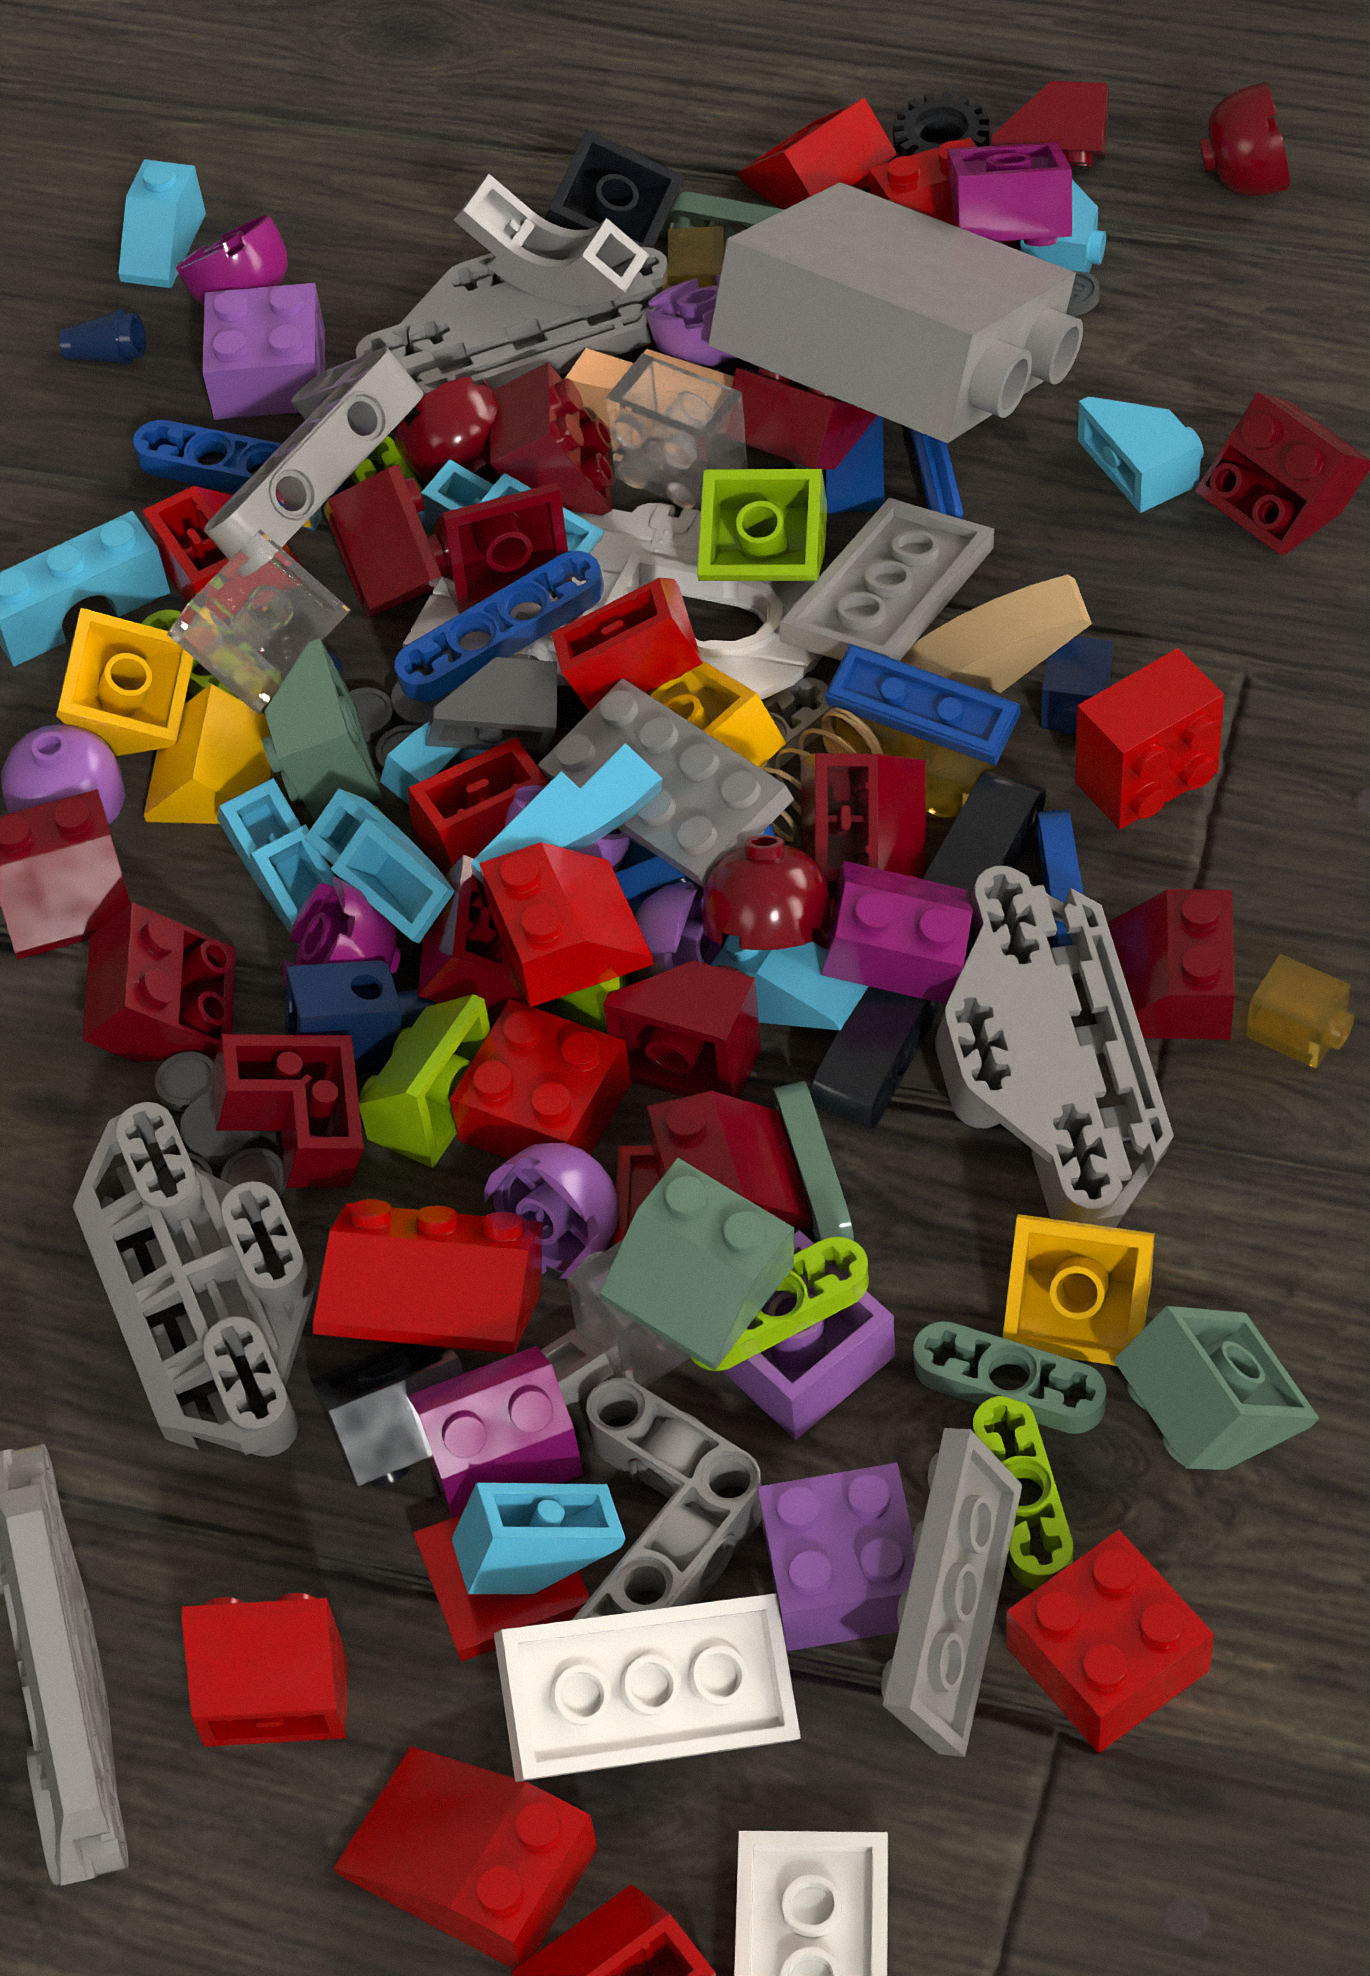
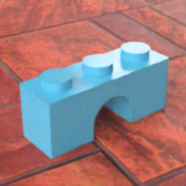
[0,511,170,667]

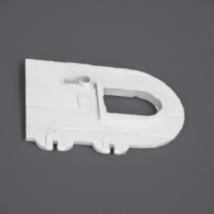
[403,503,823,700]

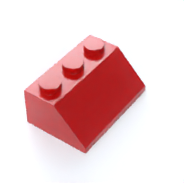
[313,1199,543,1354]

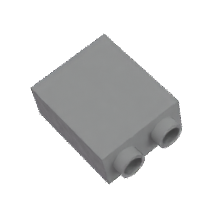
[708,182,1083,443]

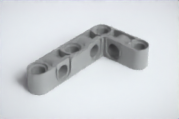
[204,347,424,576]
[573,1378,762,1620]

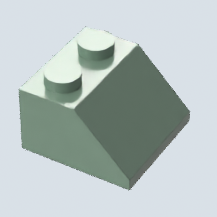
[262,638,383,822]
[599,1158,794,1371]
[1114,1306,1320,1470]

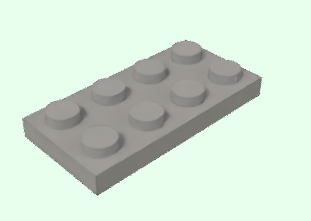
[780,498,994,661]
[538,678,794,889]
[882,1428,1022,1757]

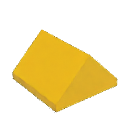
[56,608,197,756]
[144,684,274,824]
[1003,1214,1155,1366]

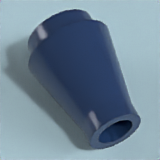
[59,309,146,364]

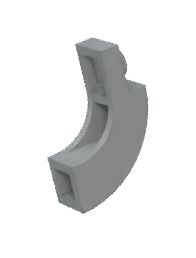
[454,174,649,306]

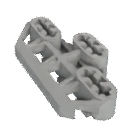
[355,247,674,414]
[935,866,1174,1228]
[73,1102,315,1457]
[0,1444,129,1886]

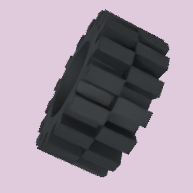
[893,92,990,158]

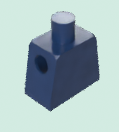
[285,961,434,1075]

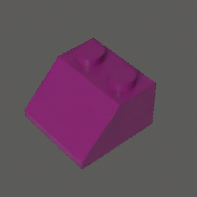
[947,142,1072,247]
[821,861,973,1004]
[407,1346,583,1518]

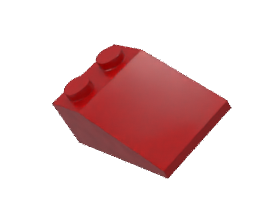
[334,1746,598,1970]

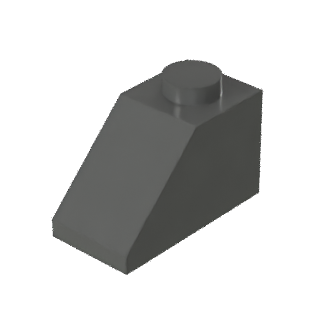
[426,654,557,755]

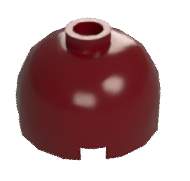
[1199,82,1291,197]
[394,377,498,484]
[702,835,831,950]

